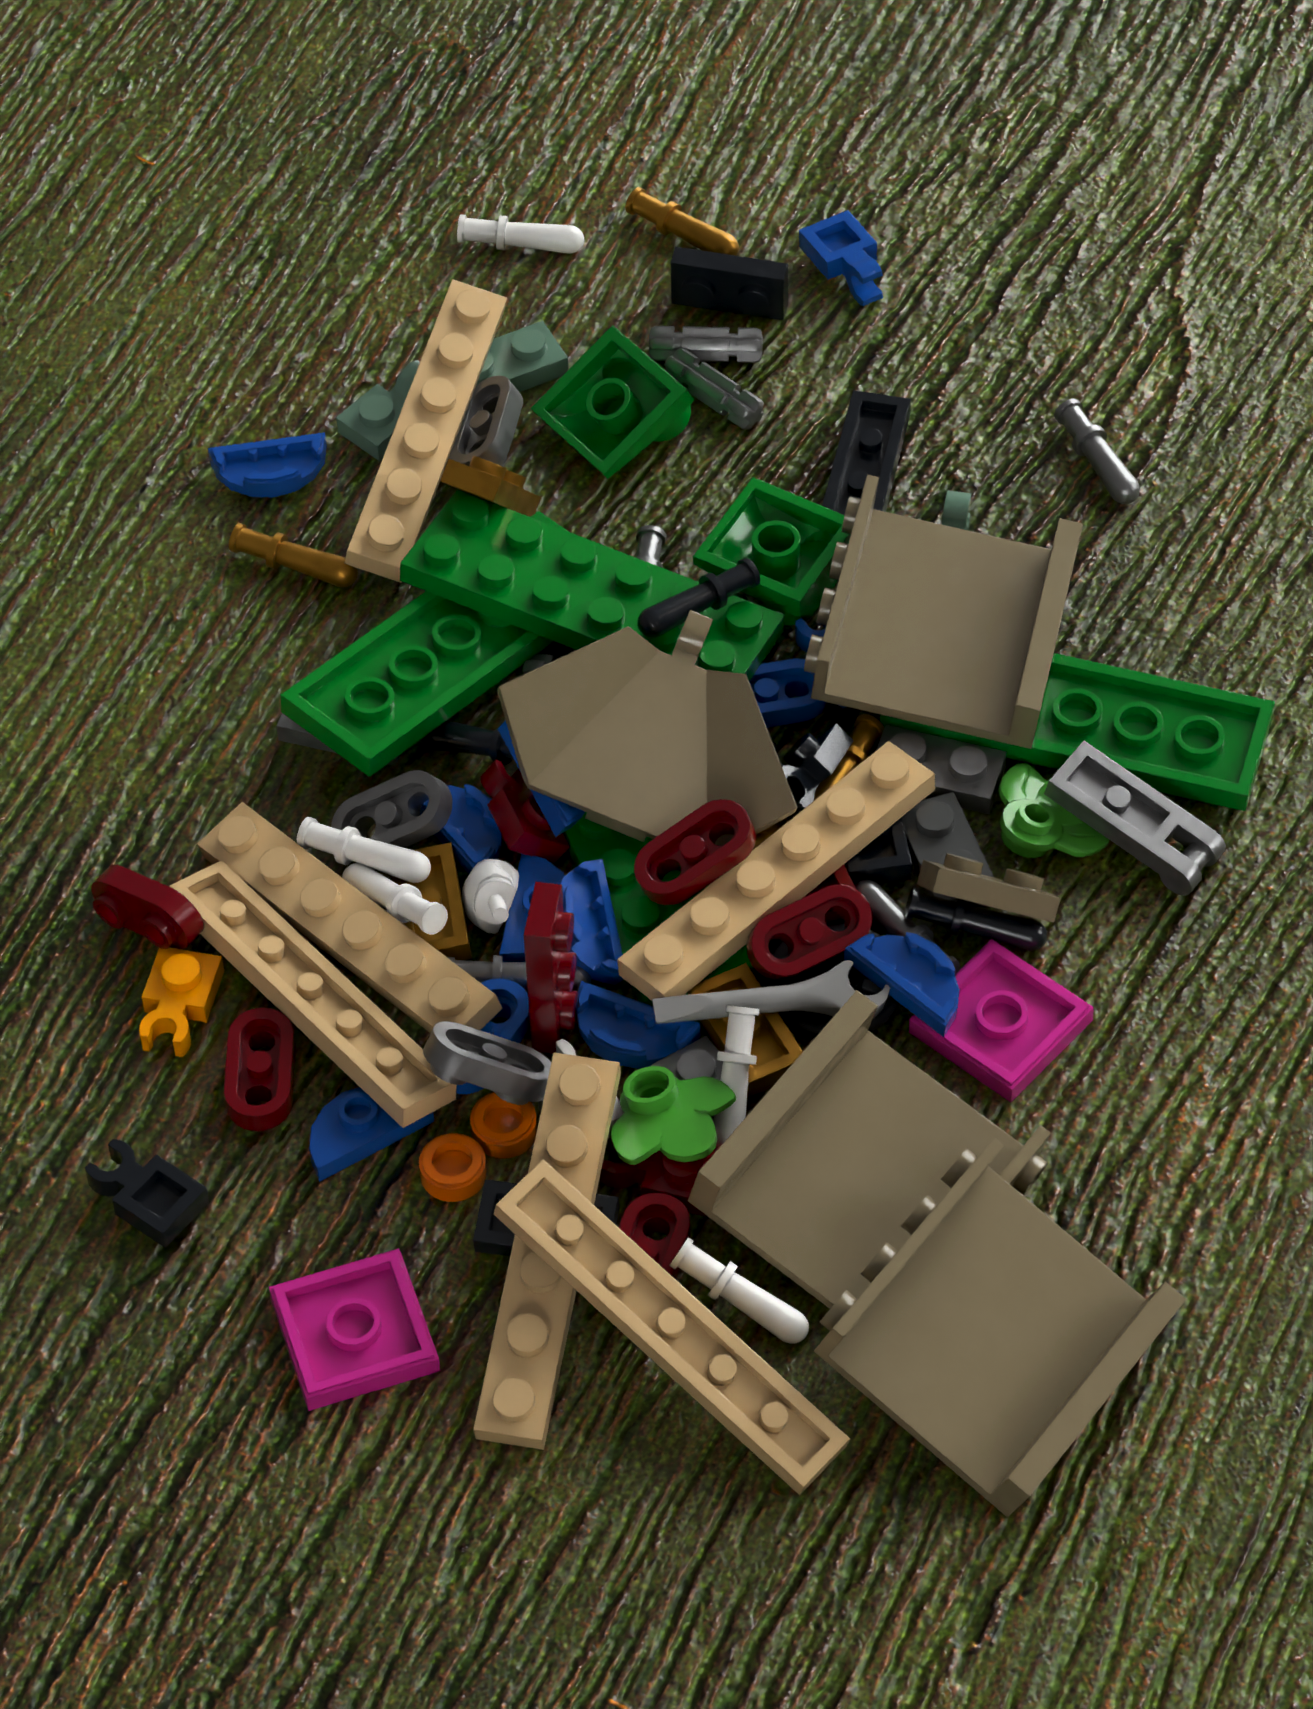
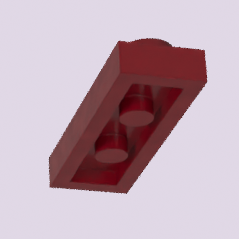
[524,881,578,1054]

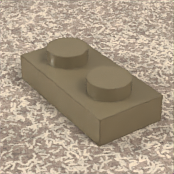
[917,853,1061,923]

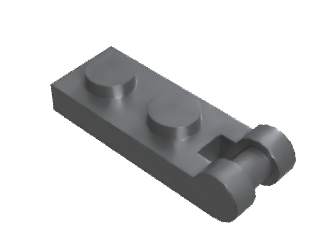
[1044,741,1226,896]

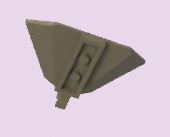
[497,610,798,845]

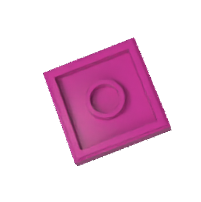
[909,939,1094,1102]
[269,1248,441,1411]

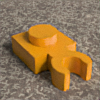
[139,947,224,1058]

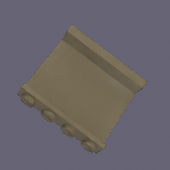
[804,475,1083,749]
[688,990,1051,1309]
[814,1137,1187,1517]

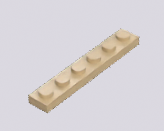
[344,279,507,583]
[617,741,935,1000]
[197,802,502,1033]
[169,860,457,1128]
[473,1053,621,1450]
[494,1159,850,1495]

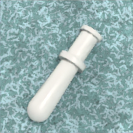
[457,214,584,254]
[297,817,431,883]
[342,863,448,935]
[713,1005,759,1147]
[669,1237,809,1344]

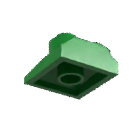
[530,325,695,479]
[693,477,851,625]

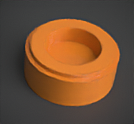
[470,1092,537,1159]
[419,1133,487,1202]

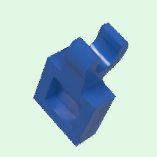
[799,210,883,306]

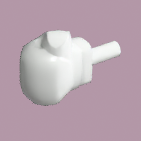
[461,859,519,934]

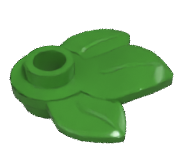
[998,763,1109,858]
[611,1066,736,1165]

